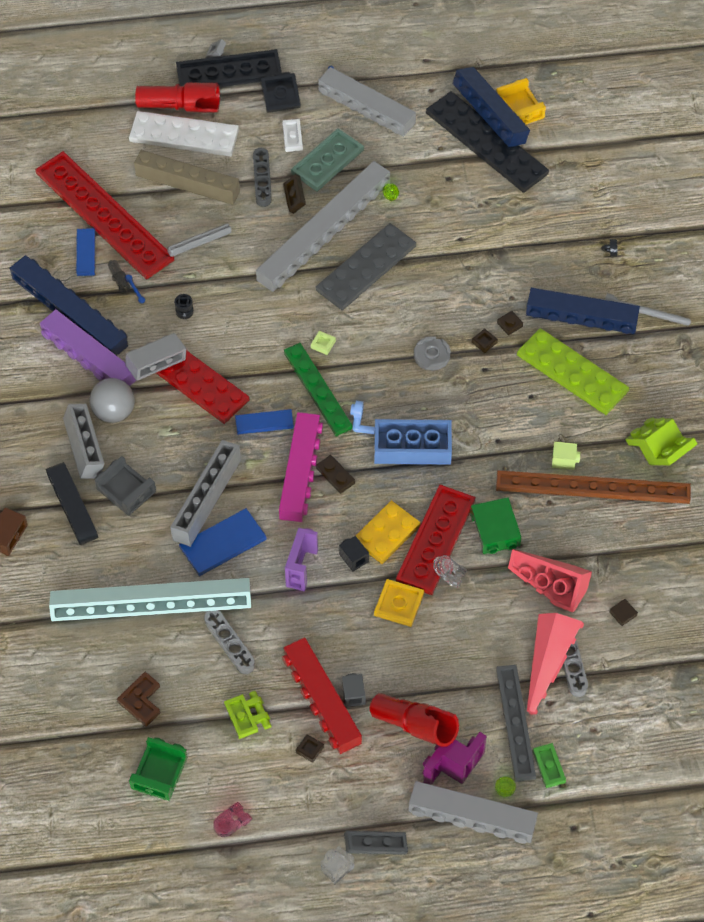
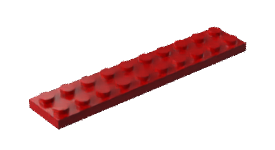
[35,151,175,280]

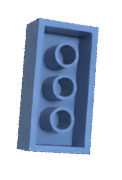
[374,419,452,465]

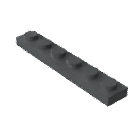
[496,664,536,782]

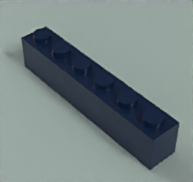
[452,67,530,147]
[526,287,640,334]

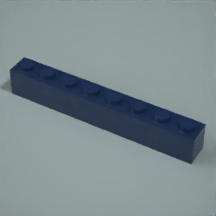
[10,255,128,356]

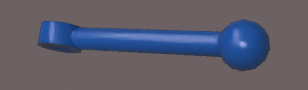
[125,274,145,303]

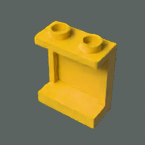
[496,78,546,125]

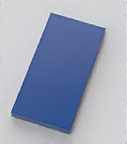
[179,508,267,577]

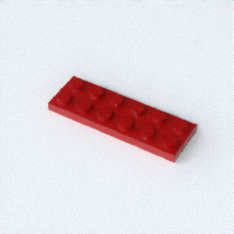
[156,350,250,424]
[396,484,476,595]

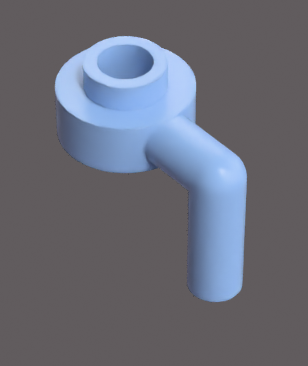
[350,400,375,434]

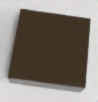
[471,328,498,353]
[609,599,638,626]
[296,734,324,763]

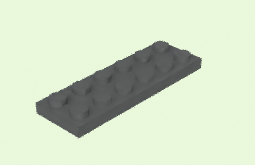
[316,223,416,311]

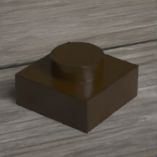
[497,311,523,336]

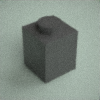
[342,673,366,707]

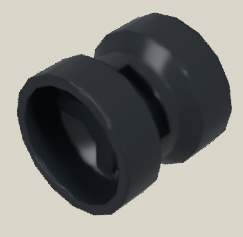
[174,294,194,319]

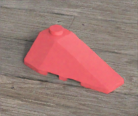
[508,549,592,612]

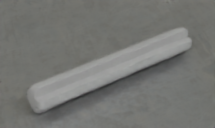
[167,224,231,257]

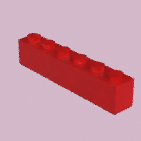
[282,637,362,754]

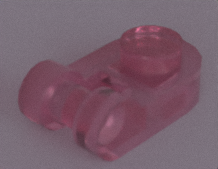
[213,802,252,837]

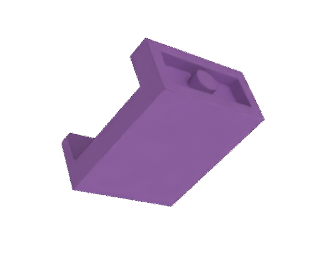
[285,528,318,591]

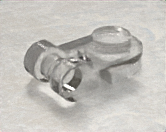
[433,555,467,588]

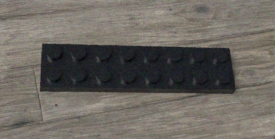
[426,91,549,193]

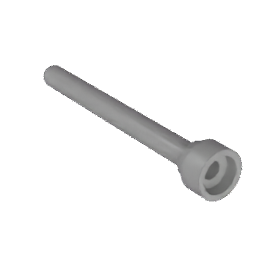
[605,293,691,326]

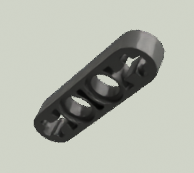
[253,148,272,207]

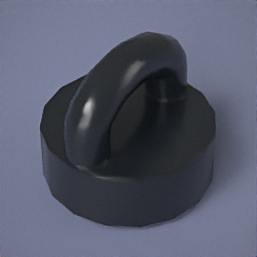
[601,239,618,257]

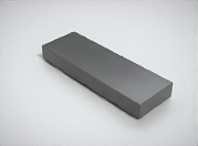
[344,831,408,855]

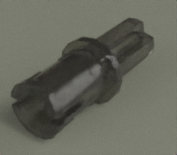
[108,260,131,293]

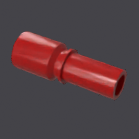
[135,82,220,112]
[370,693,459,747]

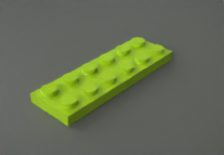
[517,328,629,415]

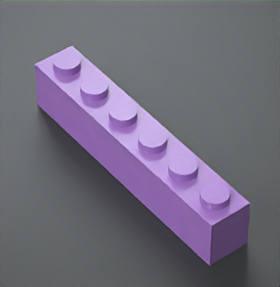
[40,309,136,386]

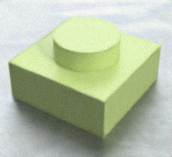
[311,331,336,355]

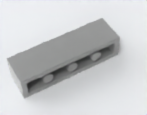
[63,404,104,479]

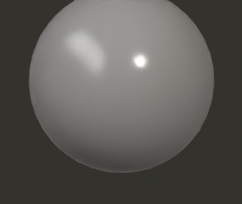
[89,378,135,423]

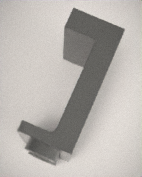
[95,456,156,516]

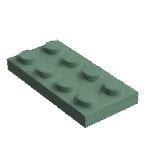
[291,128,364,192]

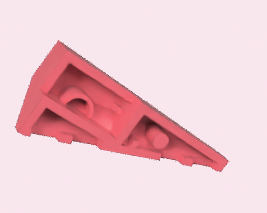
[527,613,584,715]

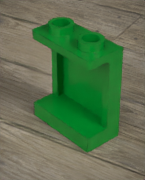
[470,497,521,554]
[129,737,188,801]

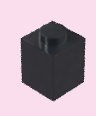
[339,536,369,572]

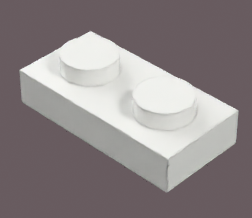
[282,119,303,152]

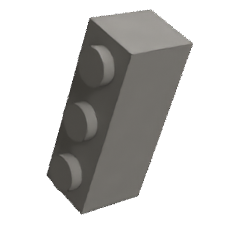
[125,333,186,381]

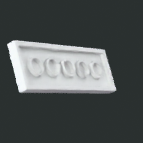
[129,111,239,157]

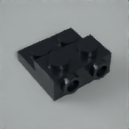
[261,72,301,113]

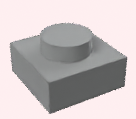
[206,39,226,58]

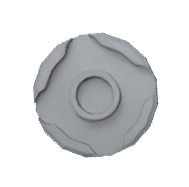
[414,336,451,371]

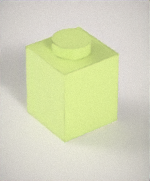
[552,442,580,470]

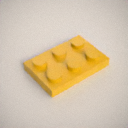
[356,500,421,564]

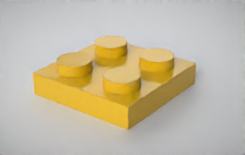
[374,579,424,627]

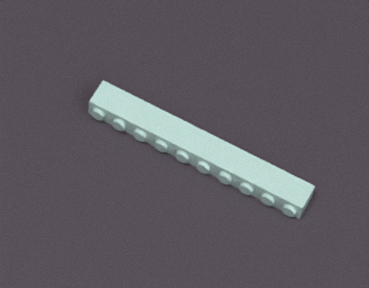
[49,578,251,621]

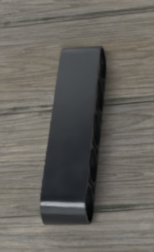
[46,462,98,545]

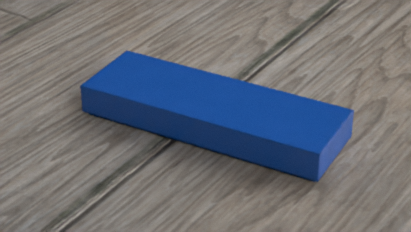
[76,228,95,276]
[235,409,294,435]

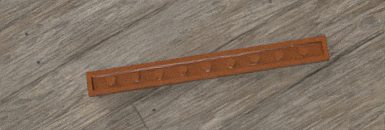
[496,470,691,504]

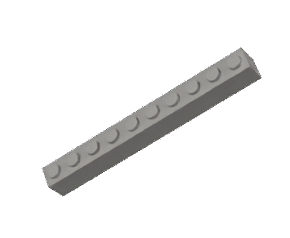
[256,161,390,292]

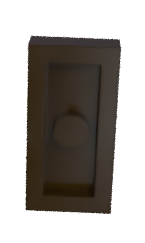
[283,174,306,214]
[316,455,355,494]

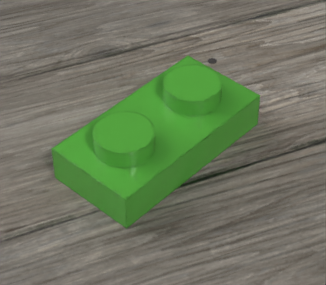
[532,743,566,788]

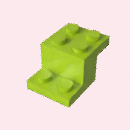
[625,417,697,466]

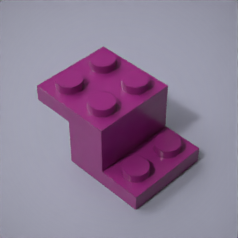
[422,732,487,785]

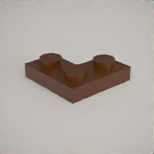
[117,672,161,727]

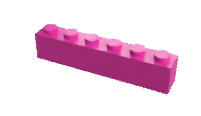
[279,412,323,522]

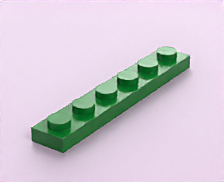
[284,343,352,436]

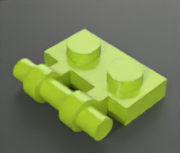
[224,691,271,739]

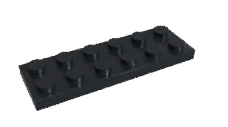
[176,49,282,87]

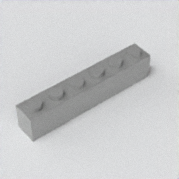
[318,67,416,137]
[170,440,241,547]
[409,781,538,844]

